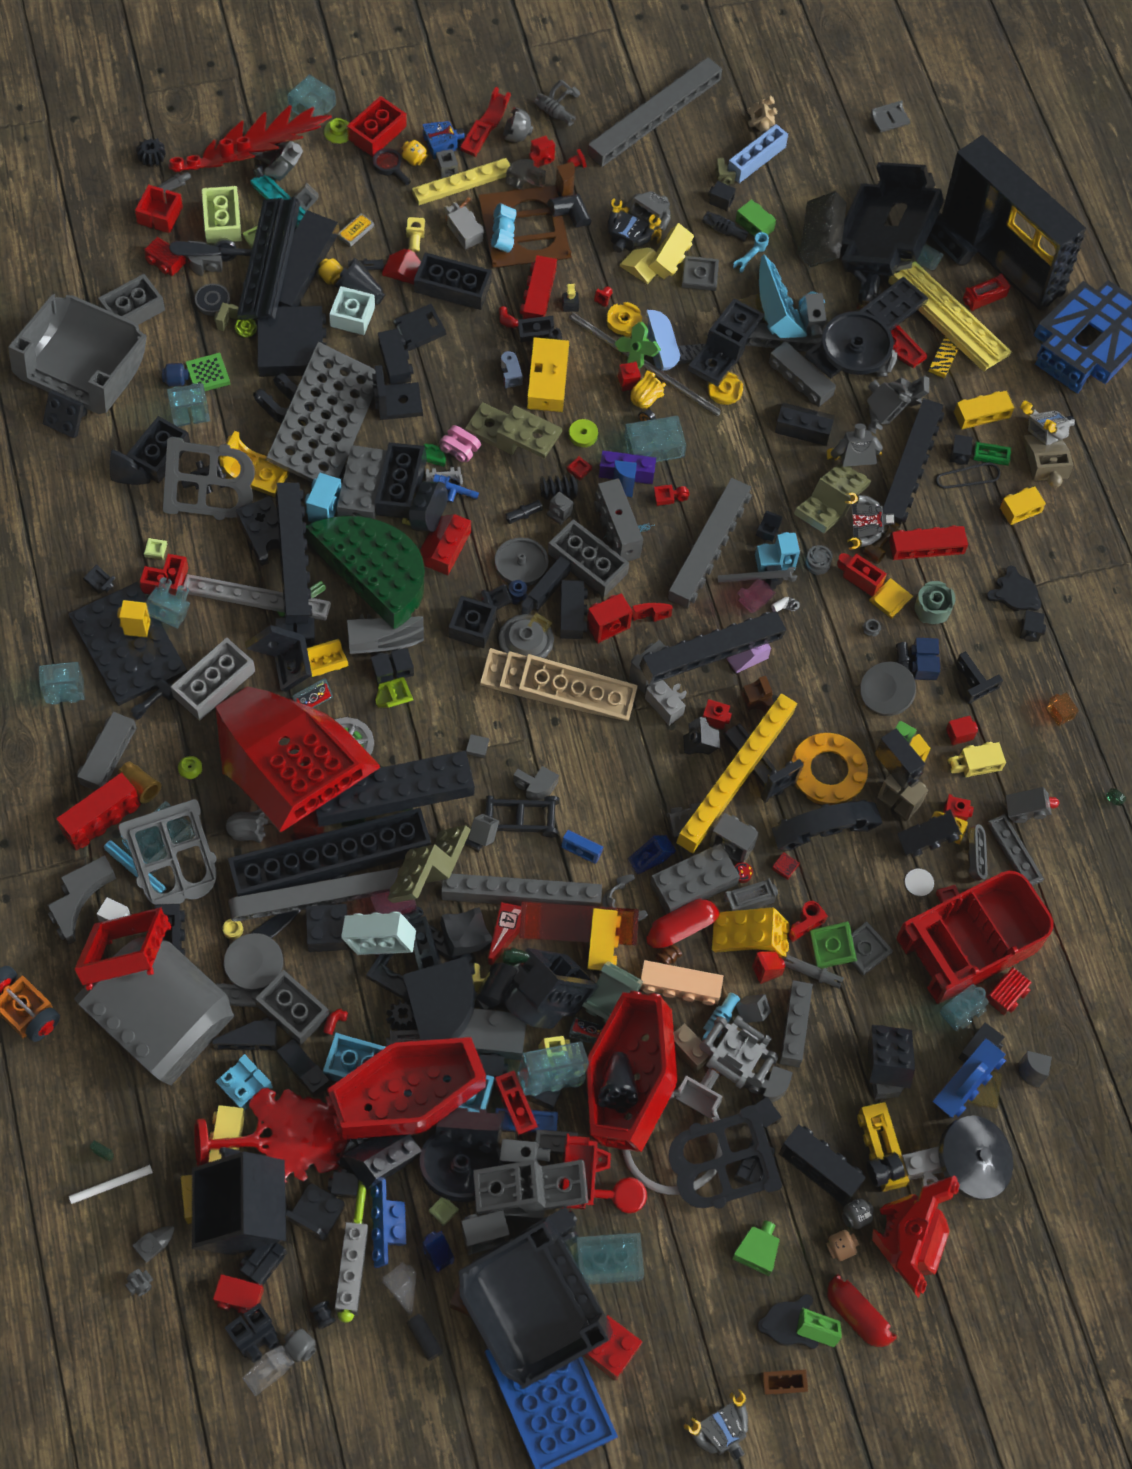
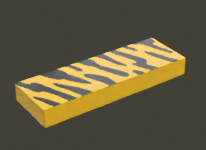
[929,336,959,378]

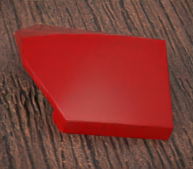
[382,249,421,284]

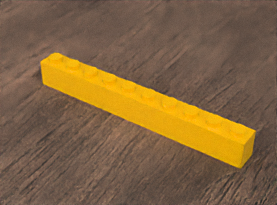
[676,693,797,853]

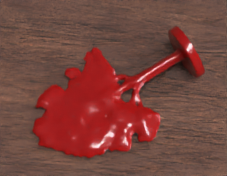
[194,1088,348,1183]

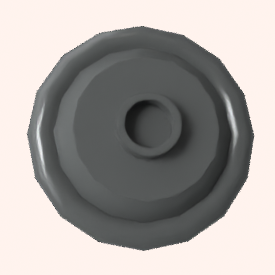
[498,614,554,658]

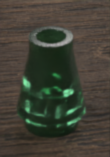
[503,946,530,966]

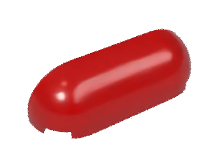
[647,898,720,948]
[827,1274,897,1347]

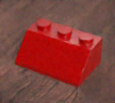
[420,514,471,575]

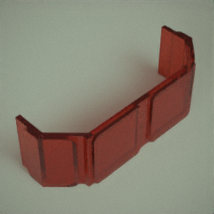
[519,902,639,946]

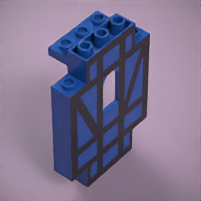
[1034,280,1132,394]

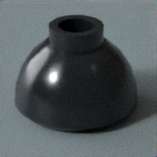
[214,238,237,262]

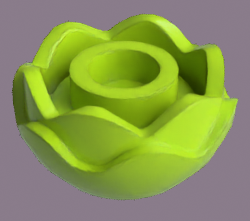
[235,319,257,338]
[178,756,202,779]

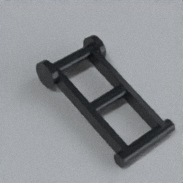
[485,796,560,838]

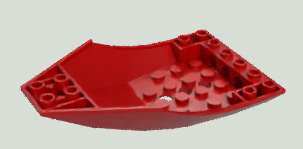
[215,686,380,832]

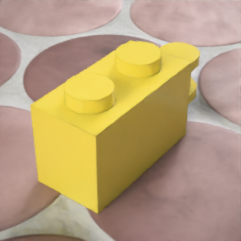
[948,742,1006,777]

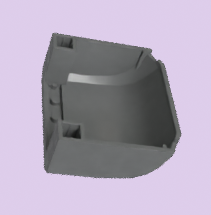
[8,294,147,414]
[74,936,234,1086]

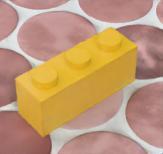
[954,390,1014,430]
[587,908,621,971]

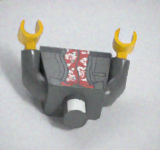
[845,493,894,550]

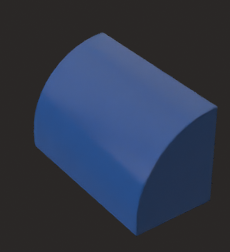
[613,460,637,497]

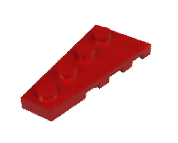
[891,325,927,368]

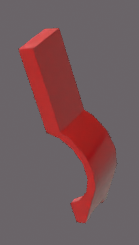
[460,87,511,157]

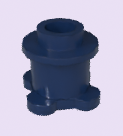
[509,580,528,605]

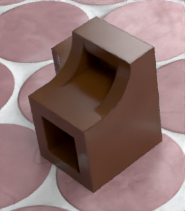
[741,676,774,714]

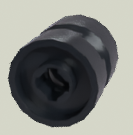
[867,1152,905,1187]

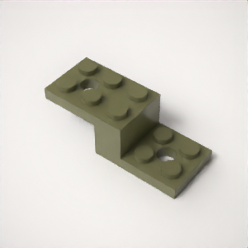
[465,402,562,459]
[794,463,871,533]
[387,825,471,903]

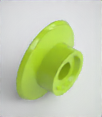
[324,118,349,144]

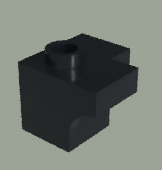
[683,717,720,755]

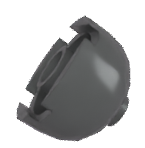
[503,107,533,143]

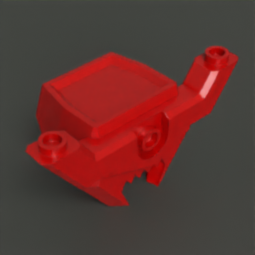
[872,1175,959,1297]

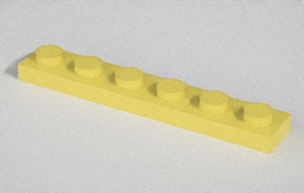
[412,158,513,205]

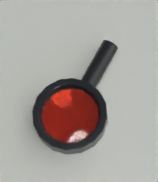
[373,148,411,186]

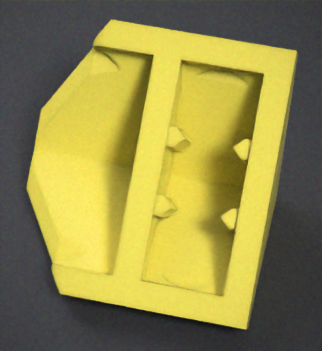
[620,248,657,284]

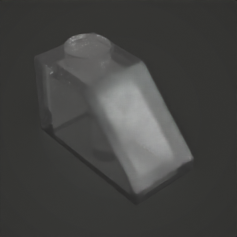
[382,1262,417,1316]
[243,1345,294,1396]

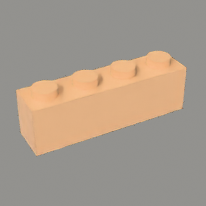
[640,960,724,1006]

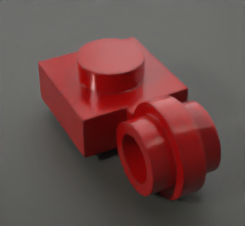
[654,484,690,506]

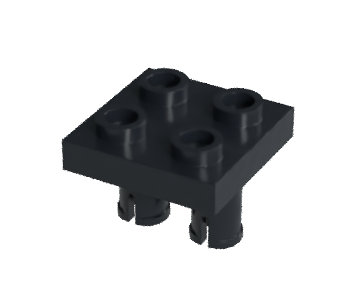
[43,390,87,438]

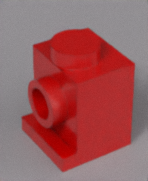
[943,794,974,821]

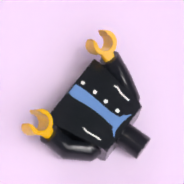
[608,198,661,253]

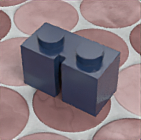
[910,638,940,680]

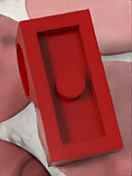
[788,901,828,942]

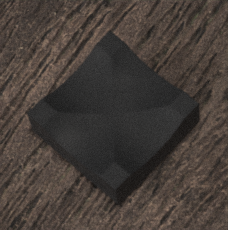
[440,907,492,957]

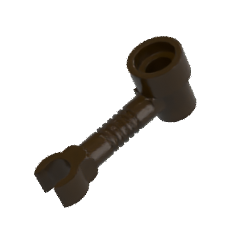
[863,521,900,564]

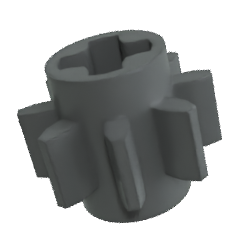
[125,1269,153,1296]

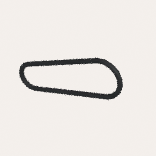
[936,462,1001,489]

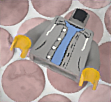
[1020,400,1075,445]

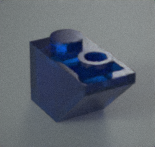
[423,1231,455,1273]

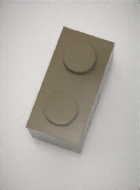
[674,1023,711,1073]

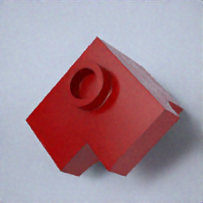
[529,135,555,169]

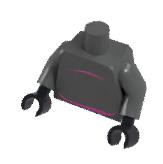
[252,141,303,182]

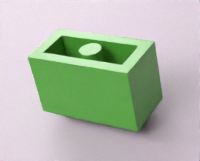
[736,199,776,237]

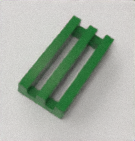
[973,442,1011,466]

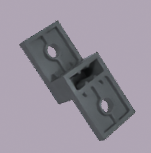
[474,1160,588,1214]

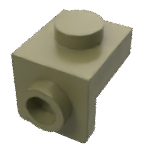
[214,303,239,331]

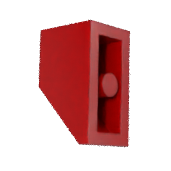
[752,952,785,984]

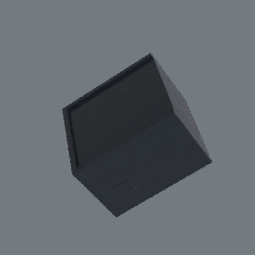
[192,1147,286,1255]

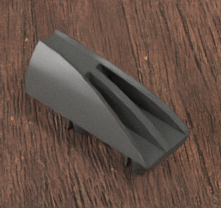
[347,614,424,654]

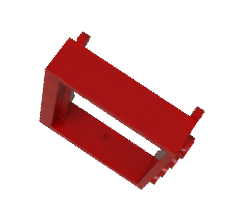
[75,907,171,990]

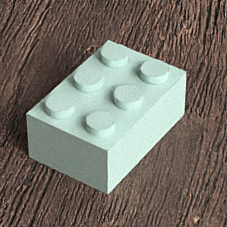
[341,912,416,955]

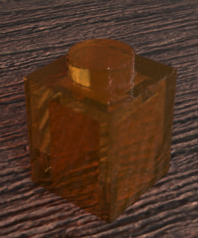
[1047,692,1079,726]

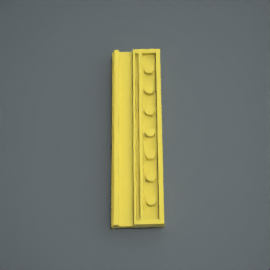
[888,262,1012,372]

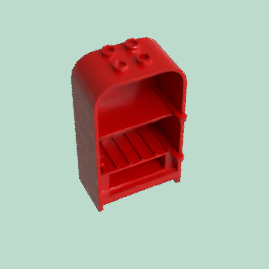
[896,871,1053,1005]

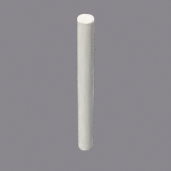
[69,1165,153,1204]

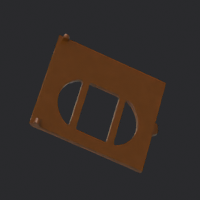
[478,185,572,268]

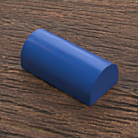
[561,830,604,864]

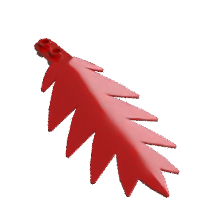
[168,105,332,172]

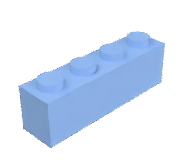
[728,124,788,183]

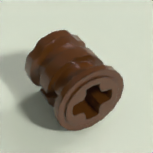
[655,944,682,965]

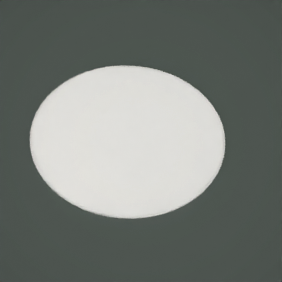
[905,869,934,896]

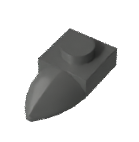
[132,1226,174,1263]

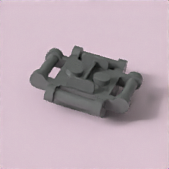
[699,1015,779,1089]

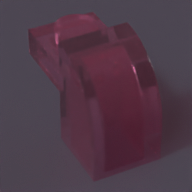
[737,579,776,613]

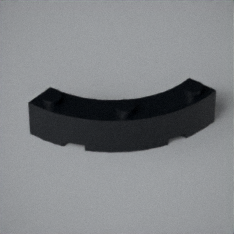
[771,800,883,851]

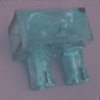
[146,577,190,629]
[940,984,989,1031]

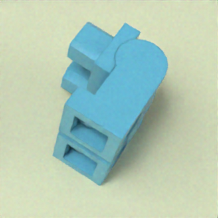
[216,1054,273,1110]

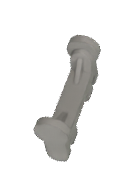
[426,467,463,486]

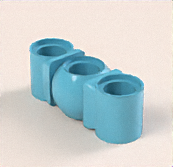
[491,203,516,253]

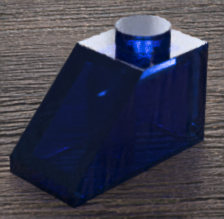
[628,835,676,875]

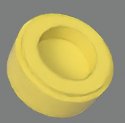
[223,919,243,940]

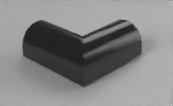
[547,193,592,228]

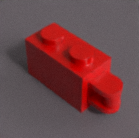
[837,553,887,597]

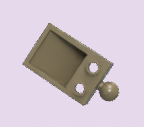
[1023,435,1073,488]

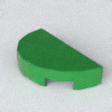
[423,444,446,467]

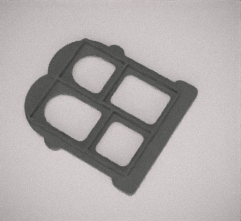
[163,437,255,520]
[118,799,216,905]

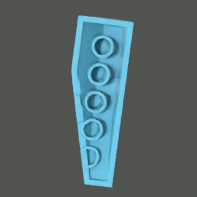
[759,255,807,338]

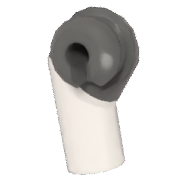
[771,597,800,612]

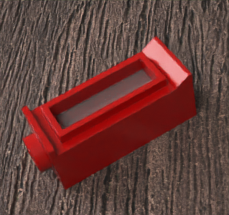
[963,273,1011,311]

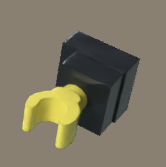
[562,284,579,312]

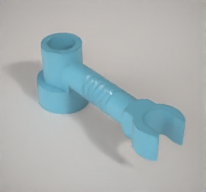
[733,232,769,273]

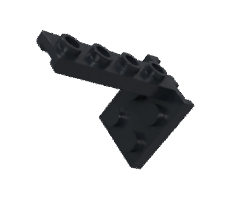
[723,723,804,803]

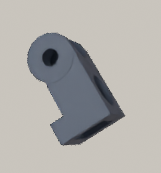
[501,351,523,388]

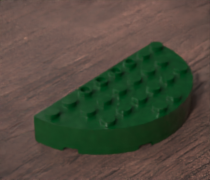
[305,516,425,630]

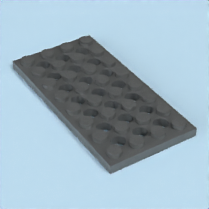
[266,342,375,483]

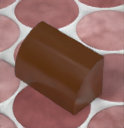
[555,162,575,197]
[760,1369,808,1395]

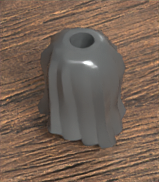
[226,808,268,843]

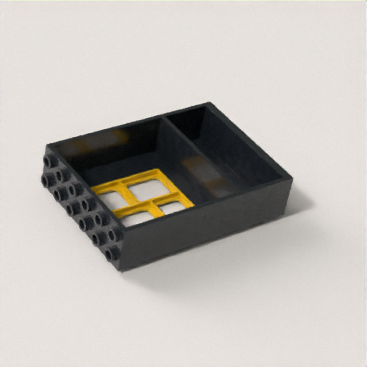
[942,135,1086,310]

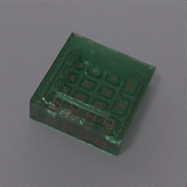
[90,1140,114,1162]

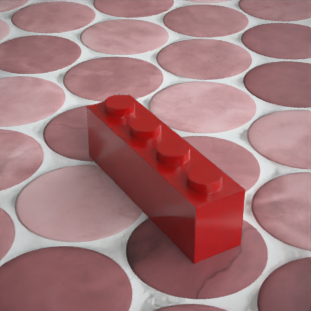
[520,255,557,319]
[889,525,968,560]

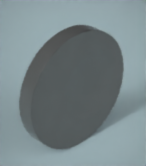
[495,538,549,586]
[861,662,916,716]
[224,933,284,992]

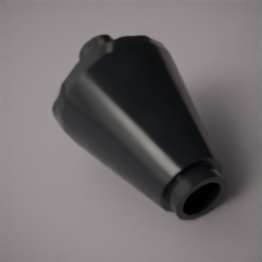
[335,258,386,306]
[598,1052,639,1113]

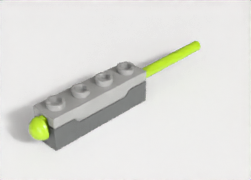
[335,1180,368,1323]

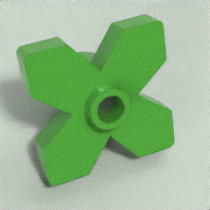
[615,322,661,369]

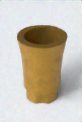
[118,761,161,803]

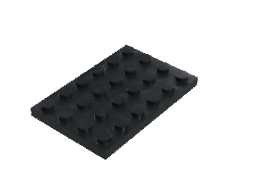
[69,582,187,706]

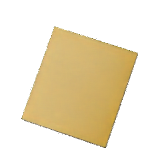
[869,578,913,619]

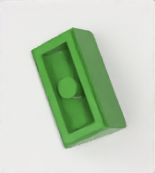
[797,1308,842,1347]

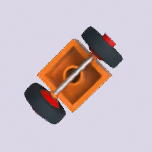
[0,966,60,1042]

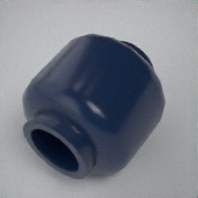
[162,363,189,387]

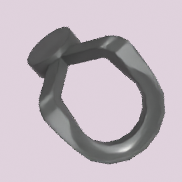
[549,80,580,103]

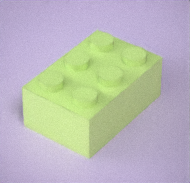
[202,186,242,244]

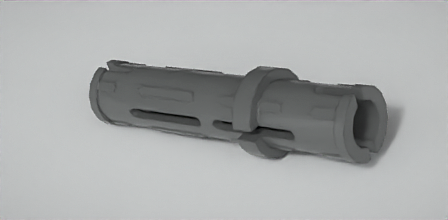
[785,954,844,989]

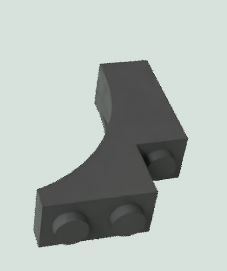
[47,855,116,945]

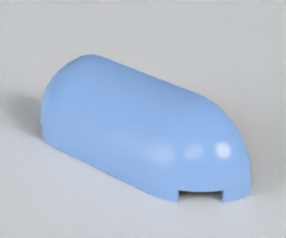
[645,310,680,371]

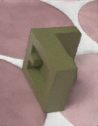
[715,158,736,185]

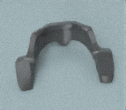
[602,874,648,923]

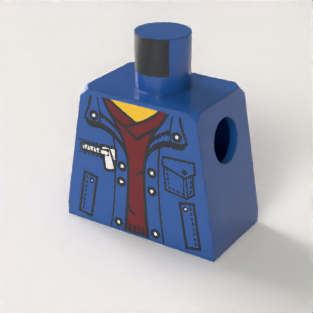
[423,121,465,160]

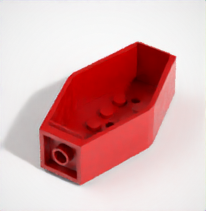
[587,991,677,1152]
[326,1037,486,1139]

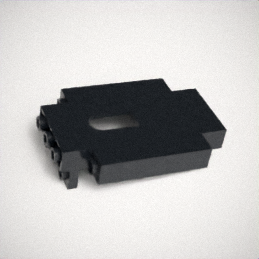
[833,162,944,276]

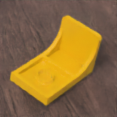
[218,431,289,498]
[712,907,790,958]

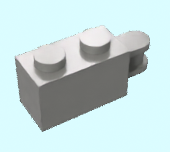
[444,202,484,250]

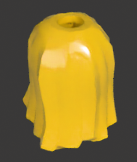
[630,371,666,408]

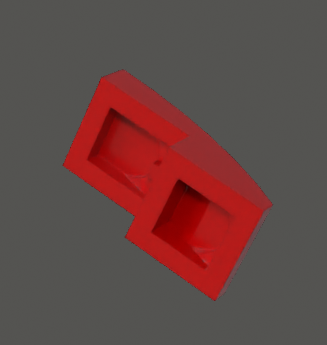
[632,603,673,622]

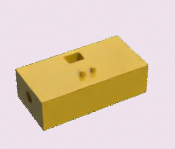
[527,338,569,412]

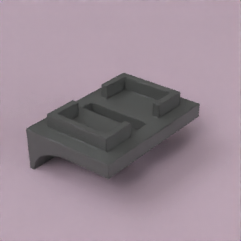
[870,100,910,132]

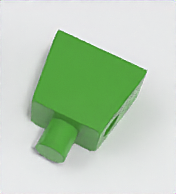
[733,1220,779,1276]

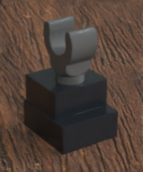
[765,565,797,590]

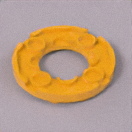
[792,733,868,806]

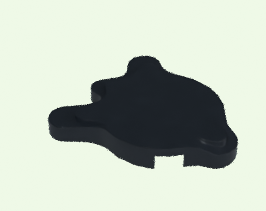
[987,566,1042,611]
[758,1294,819,1349]

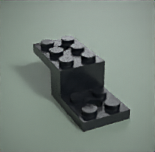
[688,299,765,386]

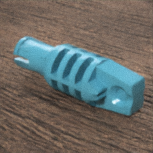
[702,992,740,1040]

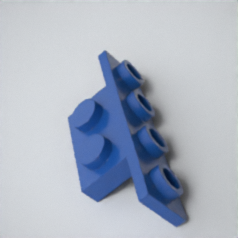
[371,1179,406,1268]

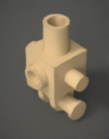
[747,96,777,136]

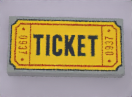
[338,213,374,247]

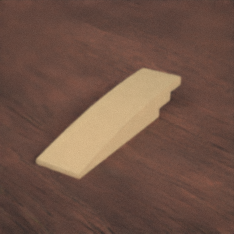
[480,648,638,721]

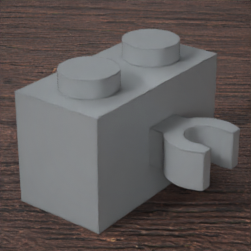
[645,680,687,725]
[902,1146,942,1187]

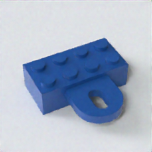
[933,1038,1006,1118]

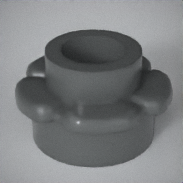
[863,619,881,637]

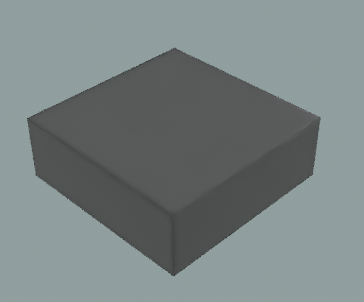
[466,734,489,758]

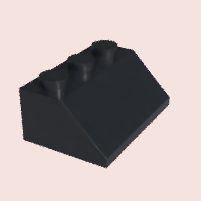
[775,402,835,446]
[342,1134,422,1190]

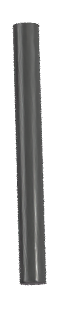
[718,570,792,583]

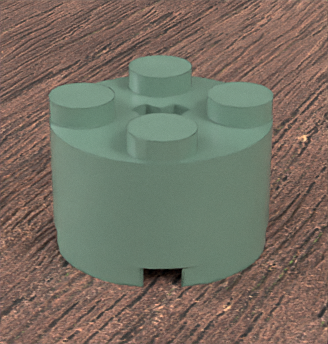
[914,581,956,624]

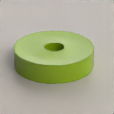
[569,419,598,447]

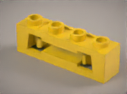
[857,1102,909,1192]

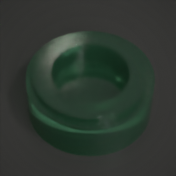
[1106,788,1126,806]

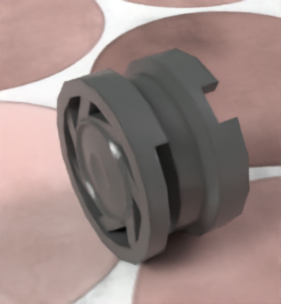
[805,545,833,575]

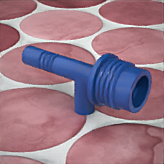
[433,474,479,503]

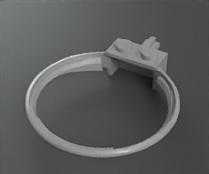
[622,1069,722,1195]

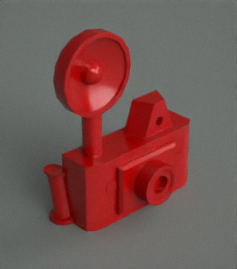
[561,1133,647,1214]

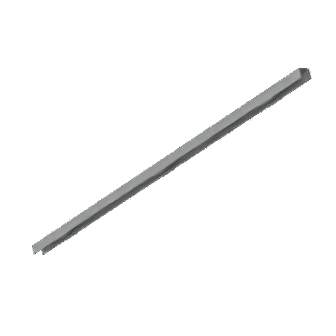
[569,312,721,416]

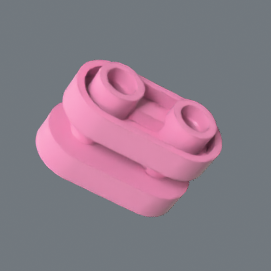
[439,425,481,462]

